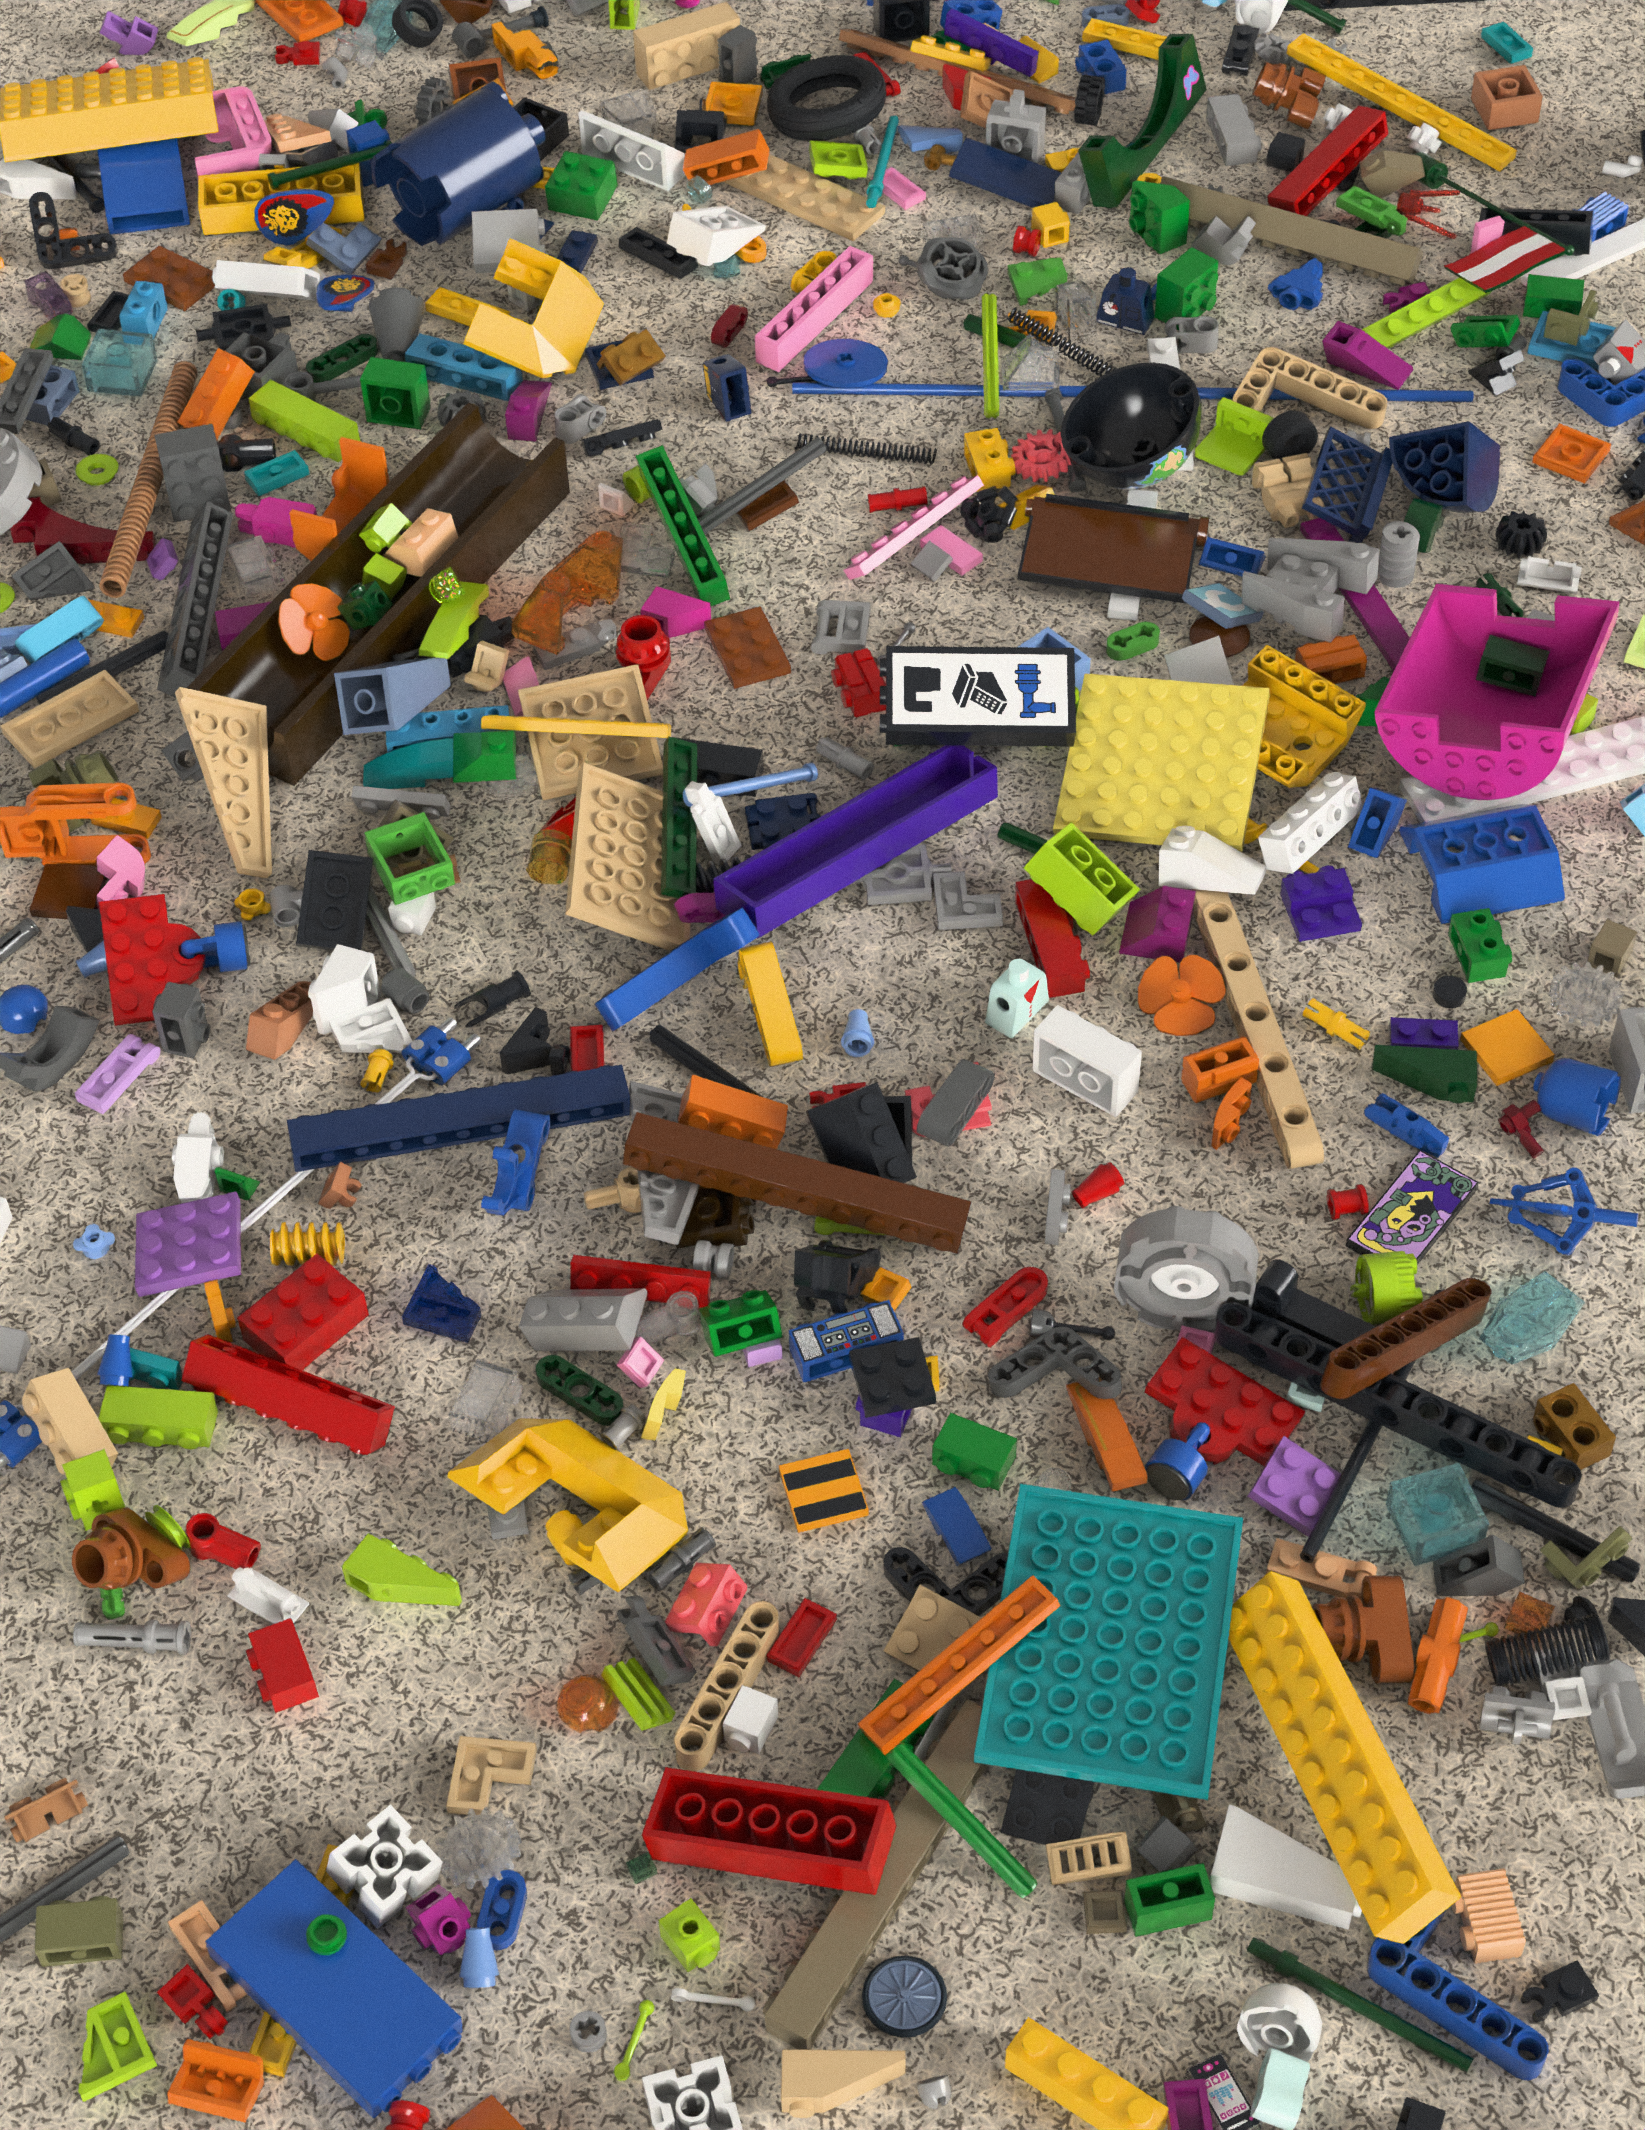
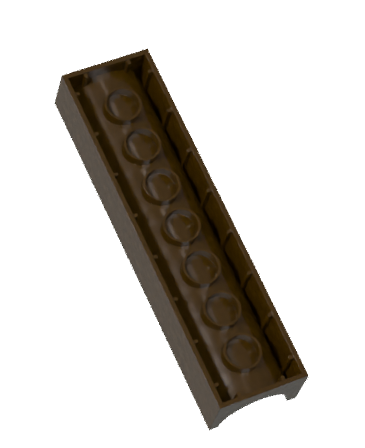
[187,402,570,786]

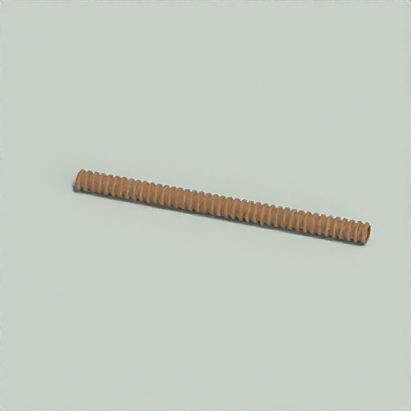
[99,361,198,598]

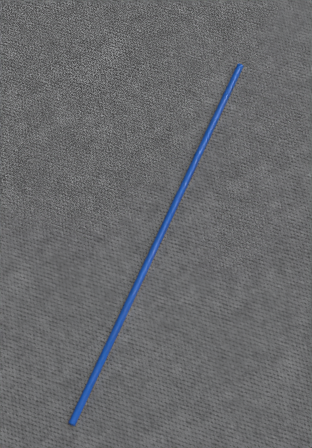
[792,382,1474,402]

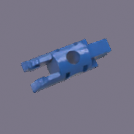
[1364,1093,1449,1158]

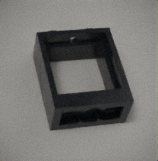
[513,97,569,162]

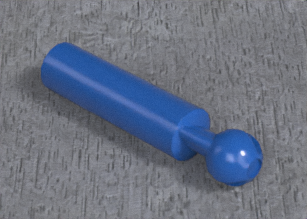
[0,638,90,718]

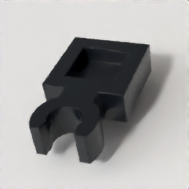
[1520,1960,1599,2022]

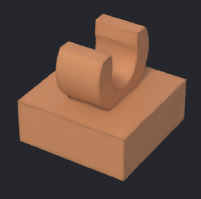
[318,1162,362,1209]

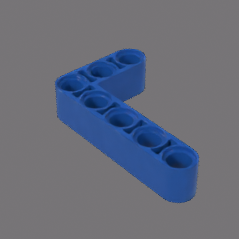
[1558,359,1645,427]
[594,907,760,1032]
[1367,1910,1549,2080]

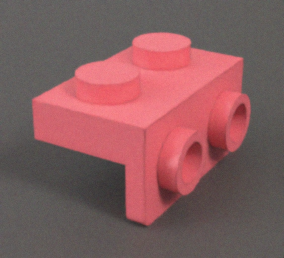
[665,1563,747,1646]

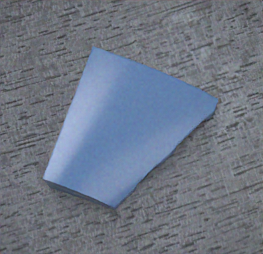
[898,125,963,153]

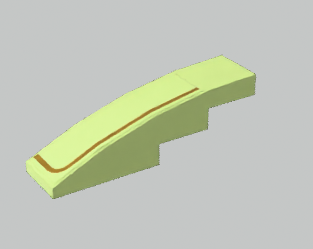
[166,0,255,46]

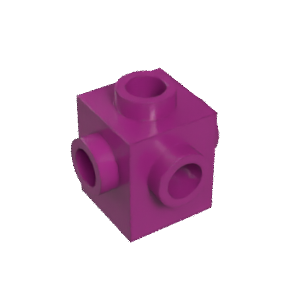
[405,1884,471,1956]

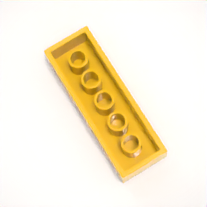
[198,163,365,235]

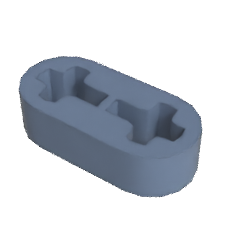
[1082,4,1130,28]

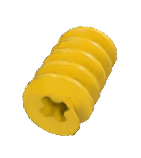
[270,1222,345,1266]

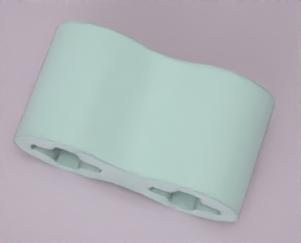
[1250,2047,1310,2130]

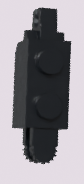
[418,614,520,678]

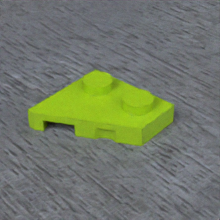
[78,1991,157,2102]

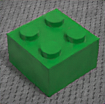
[545,151,618,221]
[1155,247,1218,330]
[360,357,431,430]

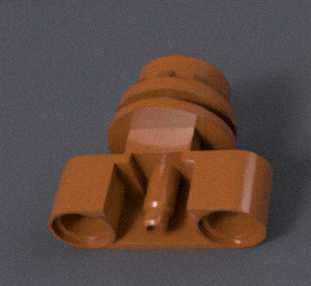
[1252,62,1326,130]
[72,1507,190,1590]
[1312,1575,1414,1683]

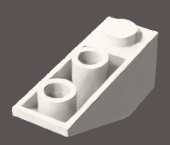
[0,158,77,199]

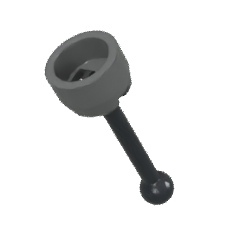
[1029,1308,1116,1340]

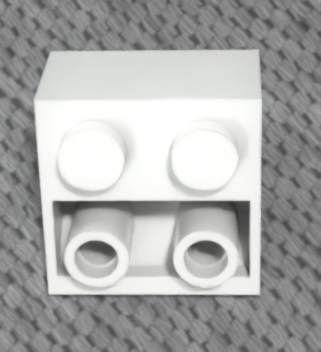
[308,944,381,1035]

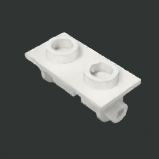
[1517,556,1582,594]
[227,1567,309,1624]

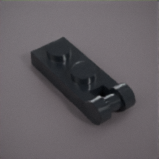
[1222,25,1259,76]

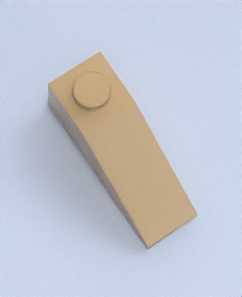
[781,2049,906,2118]

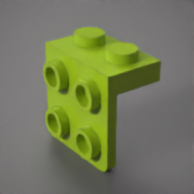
[1194,397,1274,476]

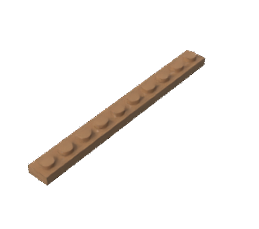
[838,29,1076,114]

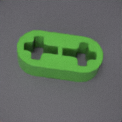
[1106,622,1160,661]

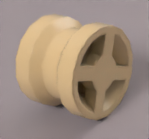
[60,274,91,308]

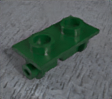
[760,53,811,89]

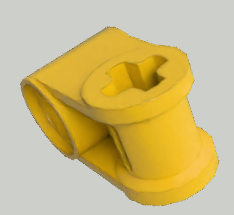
[791,251,837,293]

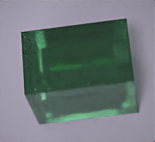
[626,1852,657,1884]

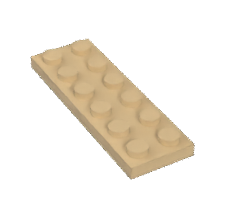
[725,154,885,241]

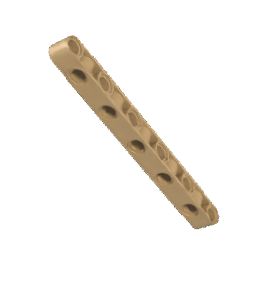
[1190,889,1324,1169]

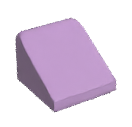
[742,1339,782,1367]

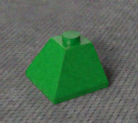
[453,730,516,783]

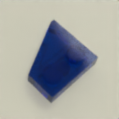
[402,1264,482,1343]

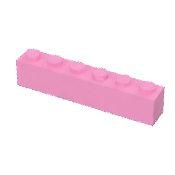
[755,246,873,372]

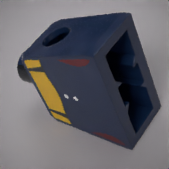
[703,354,752,422]

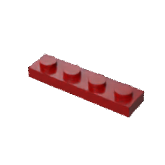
[570,1255,711,1308]

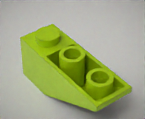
[341,1533,462,1606]

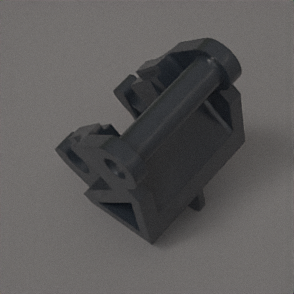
[674,98,727,153]
[794,1240,881,1314]

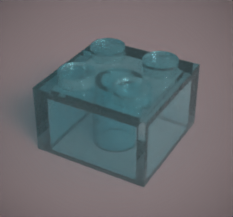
[82,329,158,397]
[1386,1463,1489,1566]

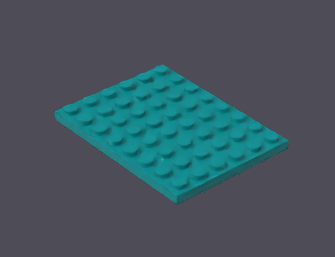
[974,1484,1243,1800]

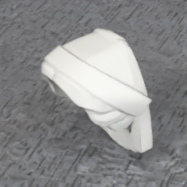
[1235,0,1288,34]

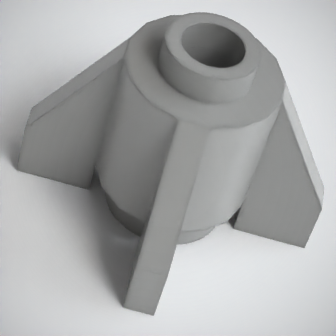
[679,463,718,519]

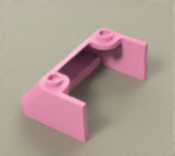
[194,87,273,178]

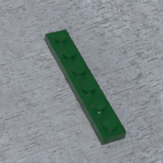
[661,736,697,899]

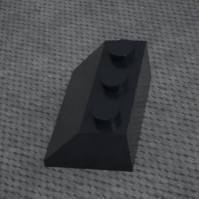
[806,1082,917,1183]

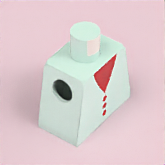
[985,959,1049,1039]

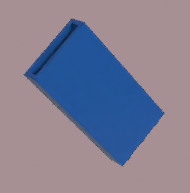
[97,138,190,235]
[205,1859,463,2119]

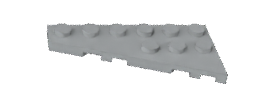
[629,1081,700,1245]

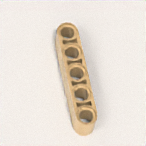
[674,1601,779,1772]

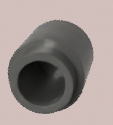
[381,968,429,1014]

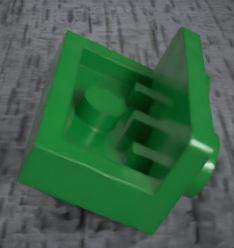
[1450,315,1521,348]

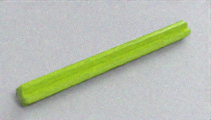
[982,293,999,419]

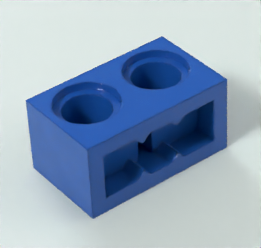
[940,0,1003,30]
[1075,39,1127,94]

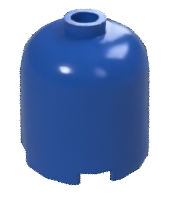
[1533,1058,1621,1136]

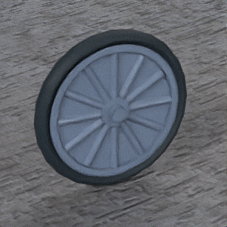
[862,1955,947,2038]

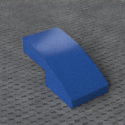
[922,1487,992,1566]

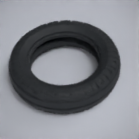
[767,55,886,141]

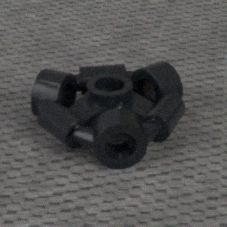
[960,485,1018,543]

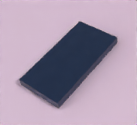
[949,137,1061,208]

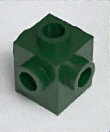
[337,580,393,631]

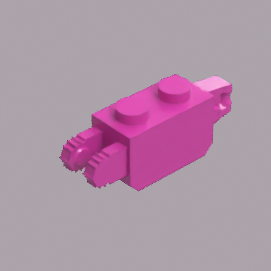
[235,497,317,548]

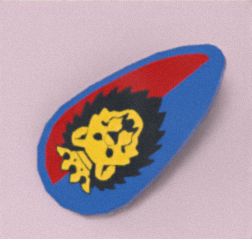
[254,189,334,245]
[316,275,374,312]

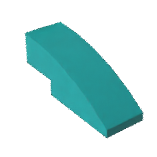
[363,738,453,789]

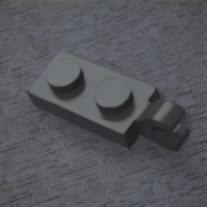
[617,1595,697,1686]

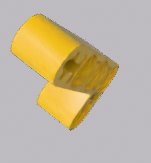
[738,941,803,1067]

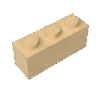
[22,1368,118,1478]

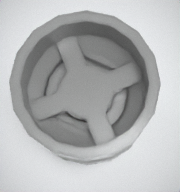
[693,1240,734,1279]

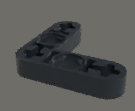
[29,192,118,269]
[883,1547,1008,1616]

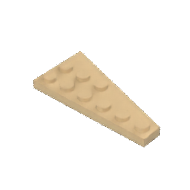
[175,687,272,878]

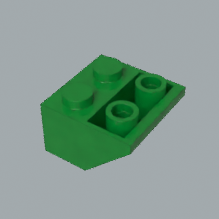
[1129,180,1190,255]

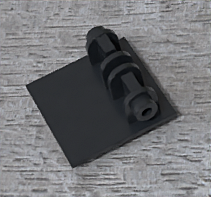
[1000,1769,1094,1853]

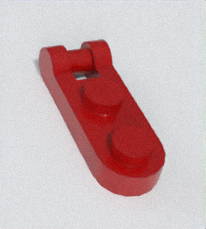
[962,1267,1048,1348]

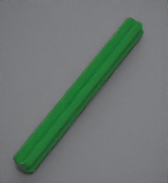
[887,1742,1038,1898]

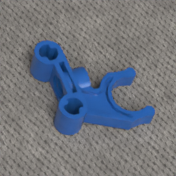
[481,1109,550,1216]

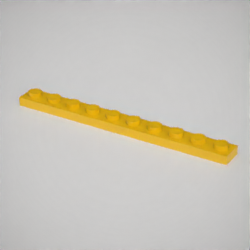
[1286,33,1517,172]

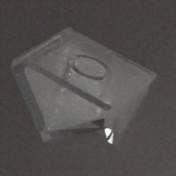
[1001,334,1060,390]

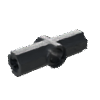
[217,434,276,472]

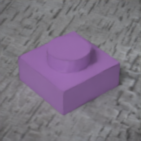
[146,537,179,580]

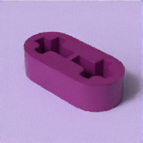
[674,893,725,923]

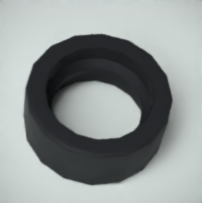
[392,0,444,48]

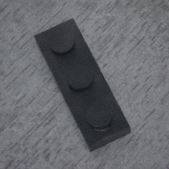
[619,227,698,279]

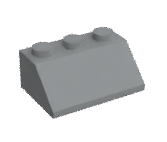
[519,1288,648,1351]

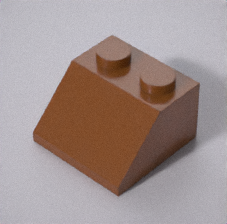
[448,57,506,101]

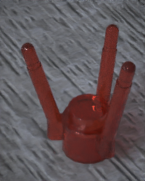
[1396,189,1460,239]

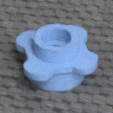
[73,1224,115,1259]

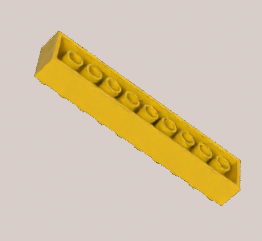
[1228,1571,1461,1944]

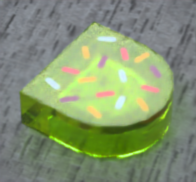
[429,566,465,603]

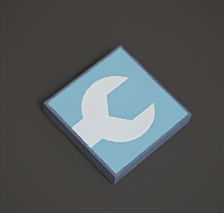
[1182,583,1264,629]

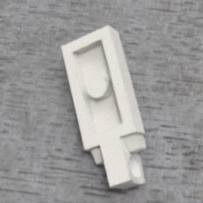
[685,781,742,865]

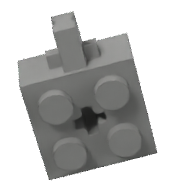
[986,89,1046,164]

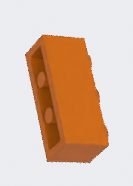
[683,129,770,189]
[177,348,255,440]
[678,1074,788,1149]

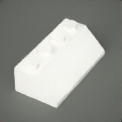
[578,110,685,191]

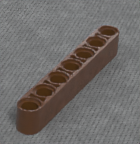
[1320,1278,1492,1399]

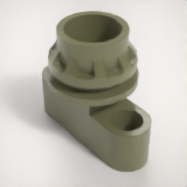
[28,750,120,833]

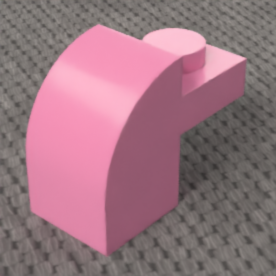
[97,835,145,910]

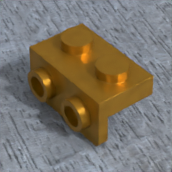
[596,329,666,386]

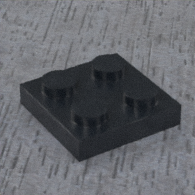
[849,1337,936,1418]

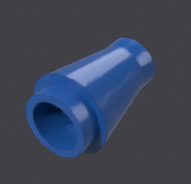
[97,1334,133,1387]

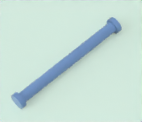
[683,763,818,807]

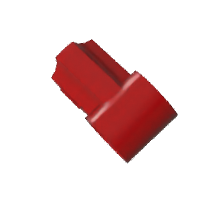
[186,1513,261,1569]

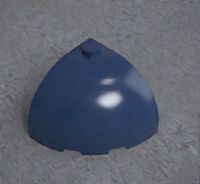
[1389,421,1500,513]

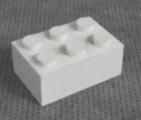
[1033,1005,1142,1117]

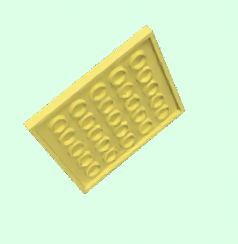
[1053,673,1270,852]

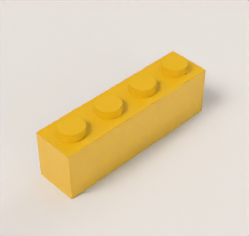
[1005,2017,1169,2130]

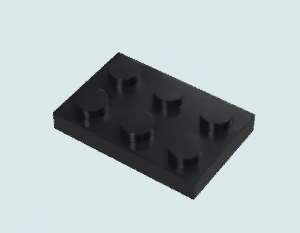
[296,850,374,951]

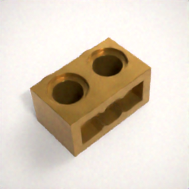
[1533,1383,1616,1470]

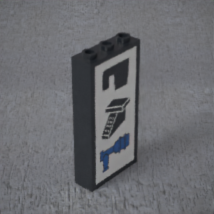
[879,646,1076,747]

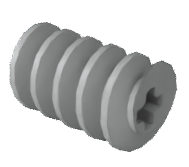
[1378,521,1420,588]

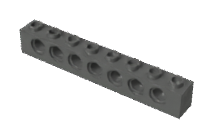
[157,501,233,699]

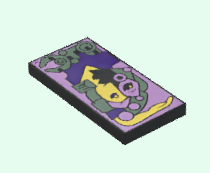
[1346,1150,1479,1265]

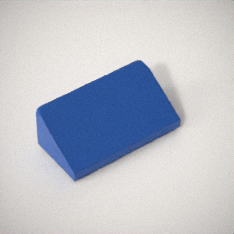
[1198,537,1266,576]

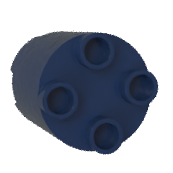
[371,82,546,246]

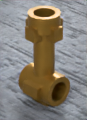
[924,144,957,170]

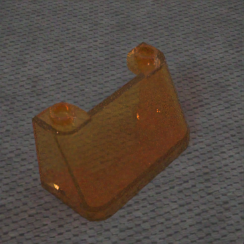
[511,530,623,655]

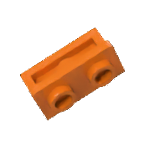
[167,2039,264,2123]

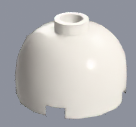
[1237,1983,1322,2062]

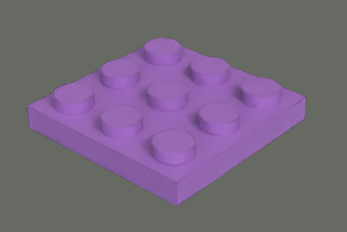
[135,1192,241,1297]

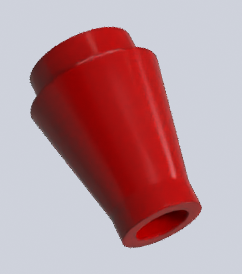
[1071,1162,1125,1208]

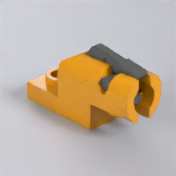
[491,21,559,79]

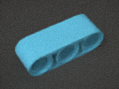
[15,596,104,664]

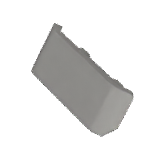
[1577,1659,1645,1799]

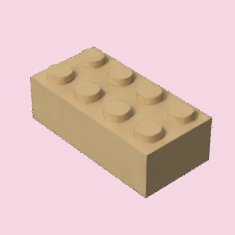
[633,1,740,90]

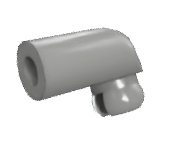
[322,57,348,88]

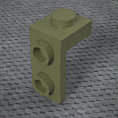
[1544,290,1599,346]
[1540,1526,1633,1589]

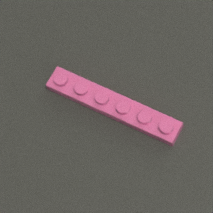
[843,476,984,580]

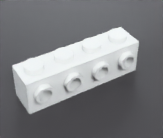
[1258,772,1363,874]

